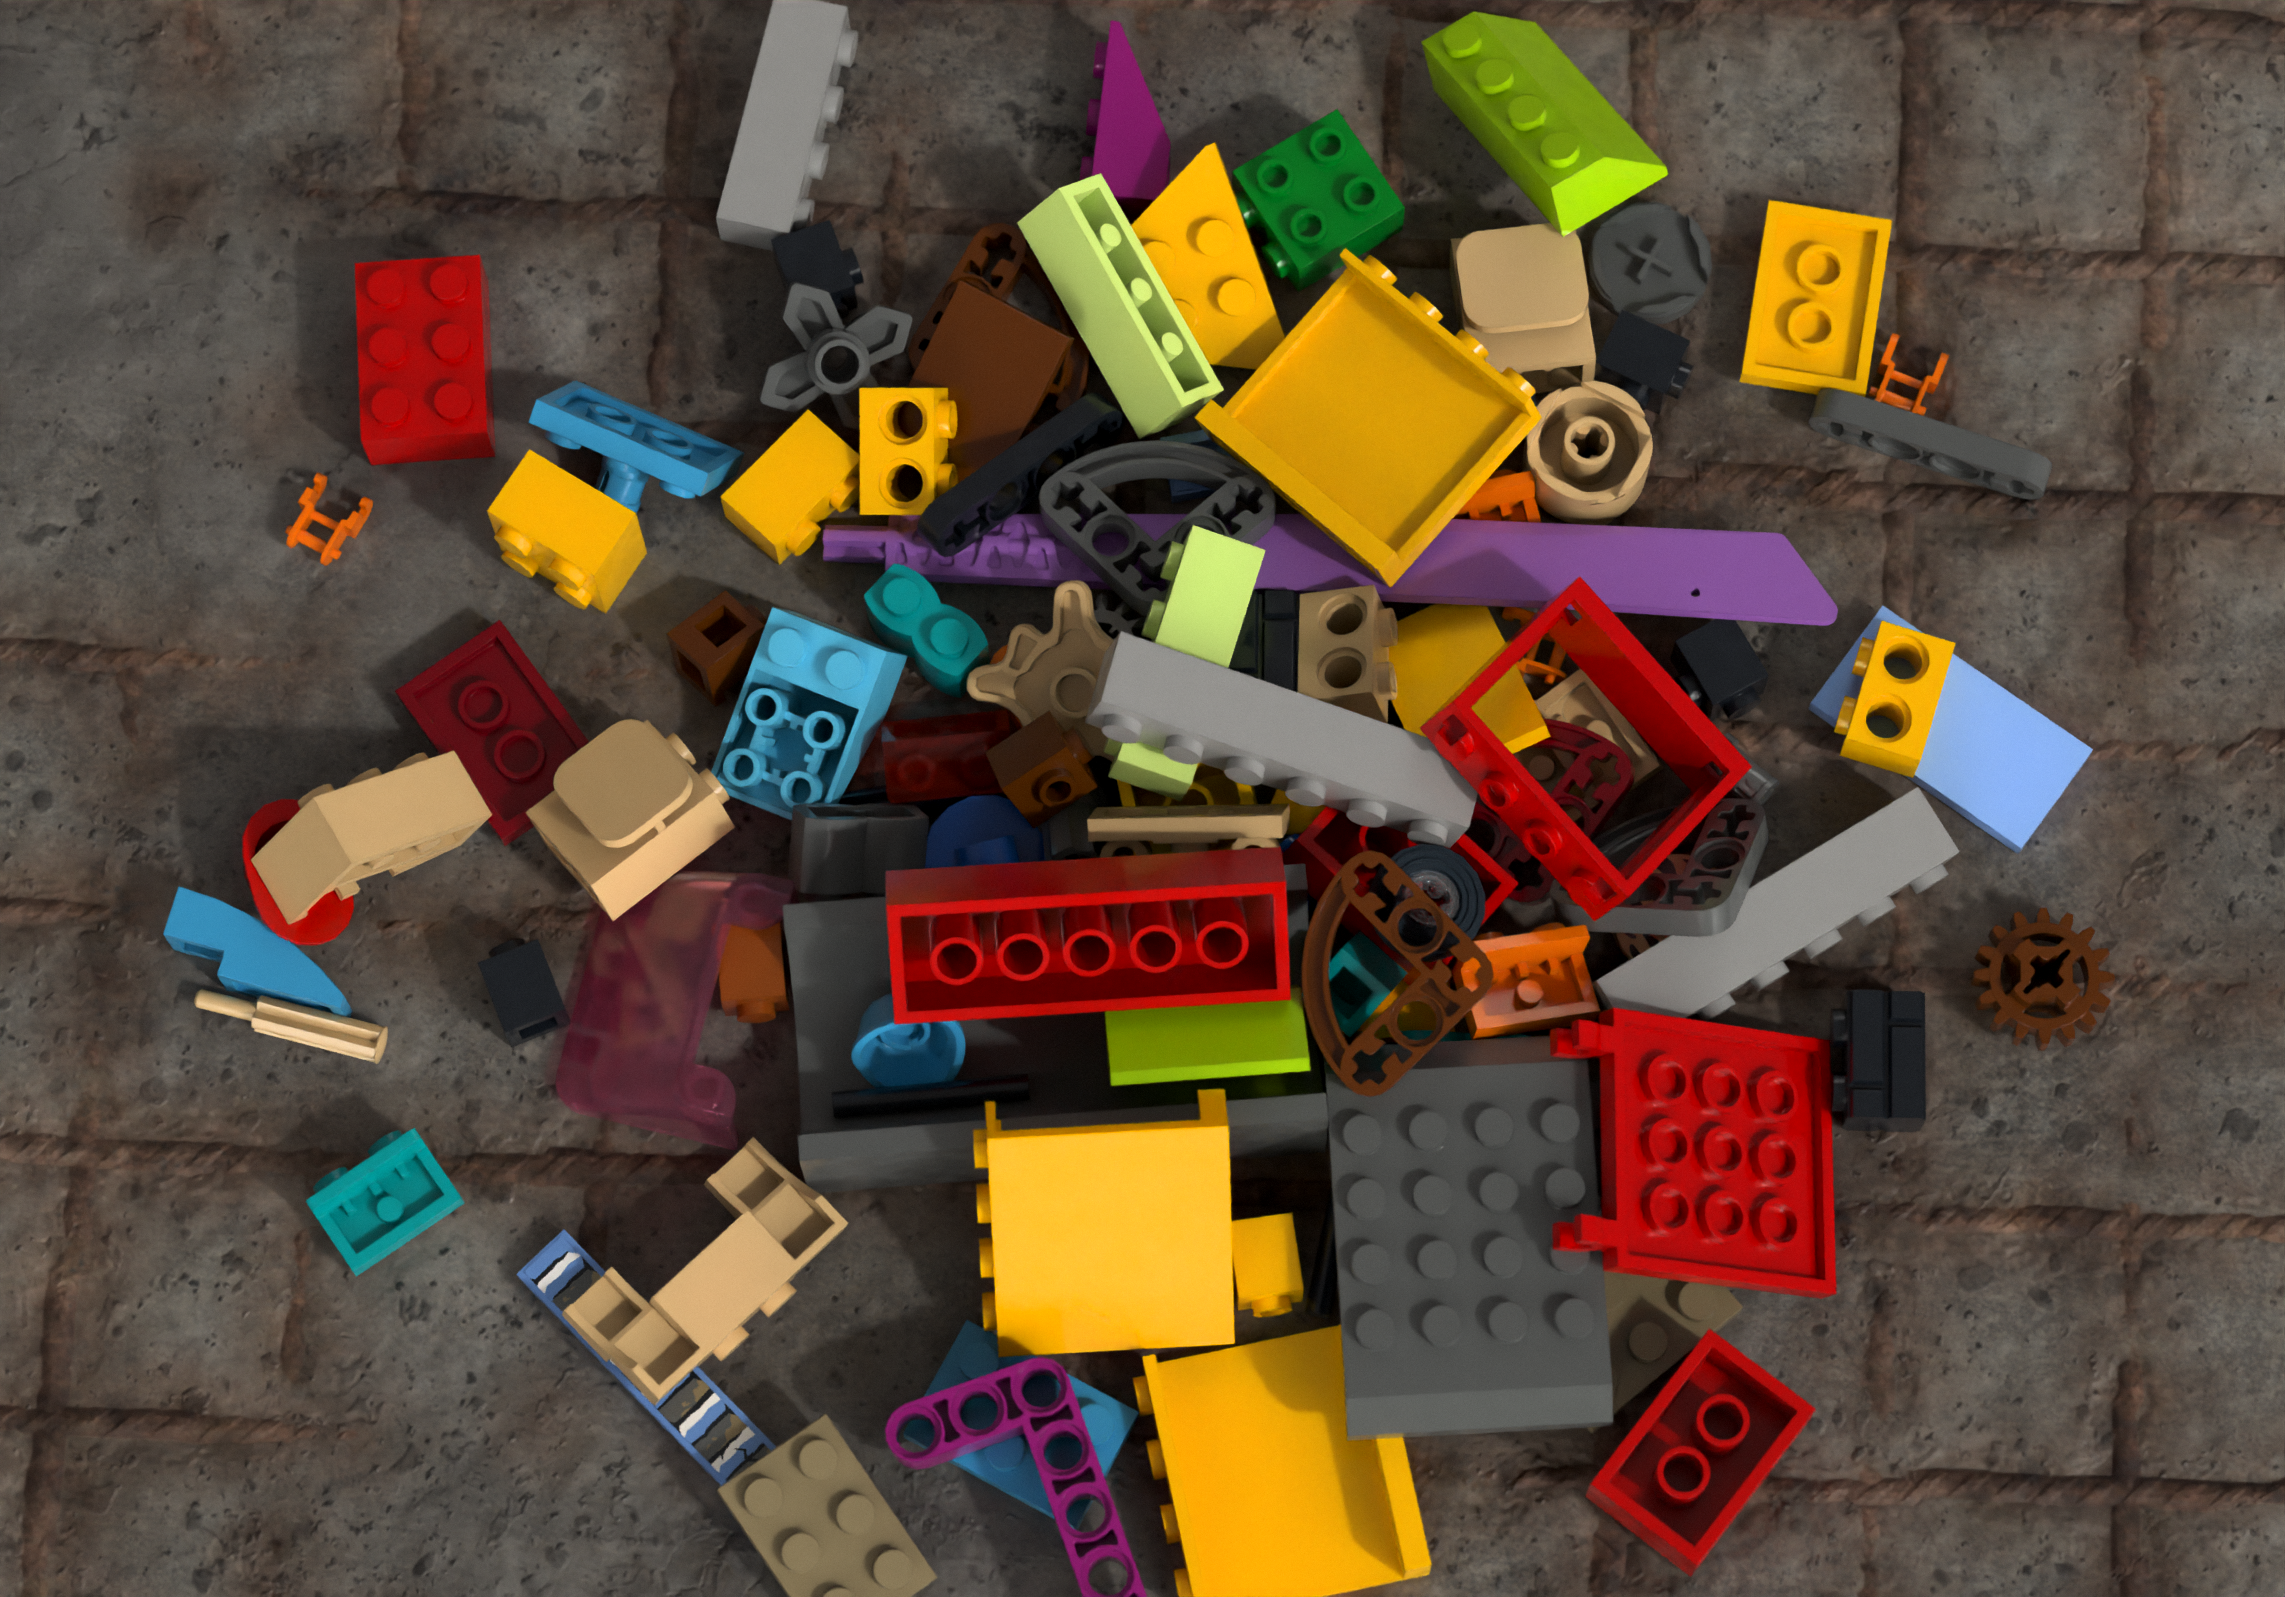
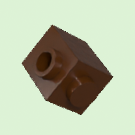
[985,711,1098,829]

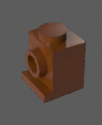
[666,590,767,707]

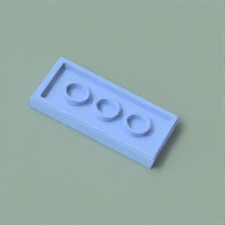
[1808,606,2093,854]

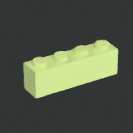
[1017,173,1224,439]
[1103,525,1266,801]

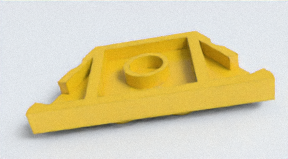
[1131,142,1286,370]

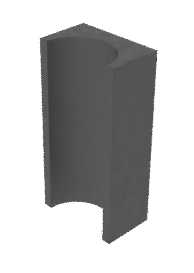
[783,864,1328,1193]

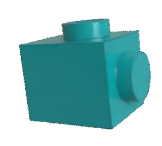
[1302,930,1407,1038]

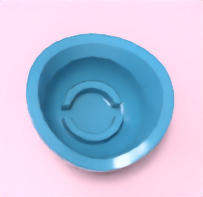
[851,993,965,1088]

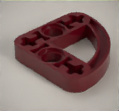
[1470,719,1635,906]

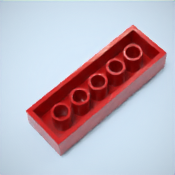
[885,847,1291,1025]

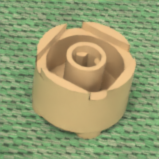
[1522,381,1653,525]

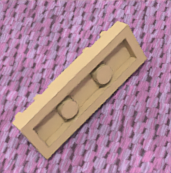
[1087,804,1290,858]

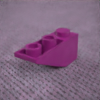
[1079,20,1171,221]

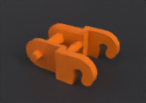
[1868,333,1949,416]
[285,472,373,566]
[1501,607,1567,685]

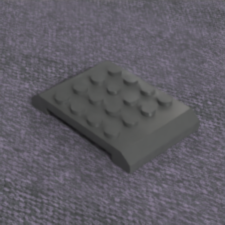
[1322,1036,1613,1441]

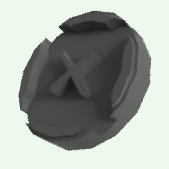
[1587,202,1712,324]

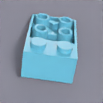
[711,607,908,821]

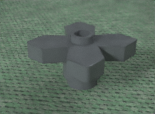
[759,281,912,431]

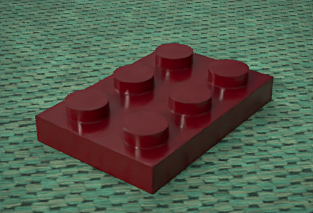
[395,620,589,846]

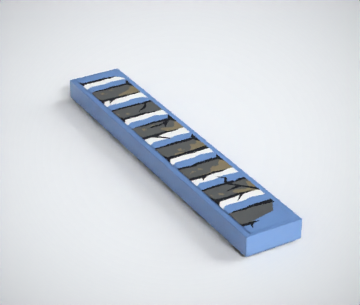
[517,1229,776,1486]

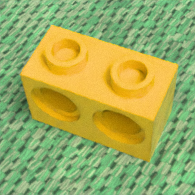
[859,387,958,515]
[1834,621,1956,778]

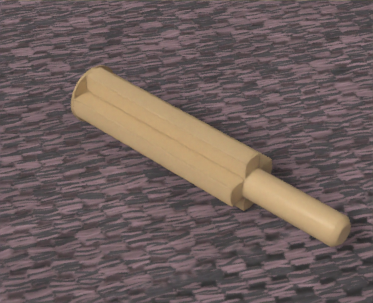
[194,989,388,1064]

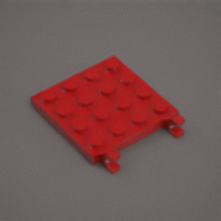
[1550,1007,1836,1299]

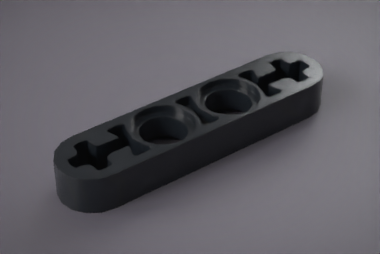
[917,392,1124,557]

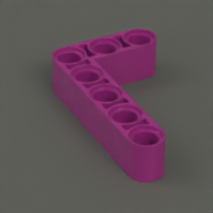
[885,1357,1147,1597]

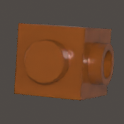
[715,920,790,1023]

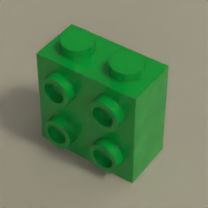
[1232,109,1405,292]

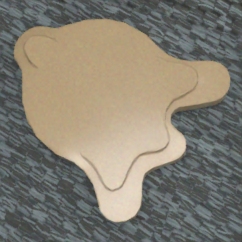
[966,580,1114,762]

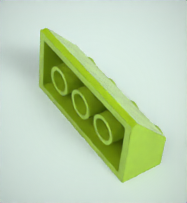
[1421,11,1668,237]

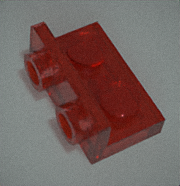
[881,710,1010,803]

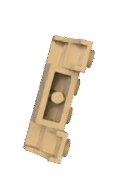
[562,1137,848,1406]

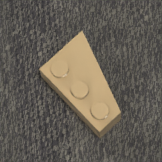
[251,751,492,925]

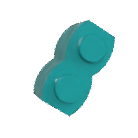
[864,563,990,698]

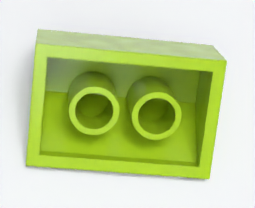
[1104,984,1310,1086]

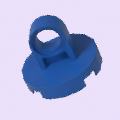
[925,795,1045,868]

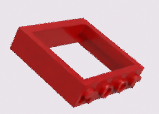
[1419,576,1752,922]

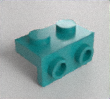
[306,1128,465,1277]

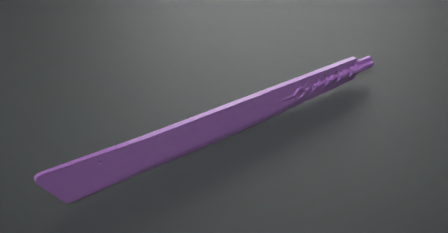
[823,514,1838,626]

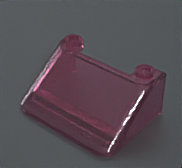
[556,870,800,1150]

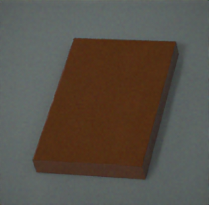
[898,280,1074,484]

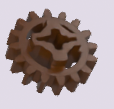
[1970,908,2115,1051]

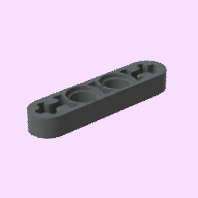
[1808,388,2052,500]

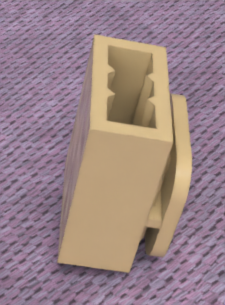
[1449,223,1596,393]
[525,719,735,921]

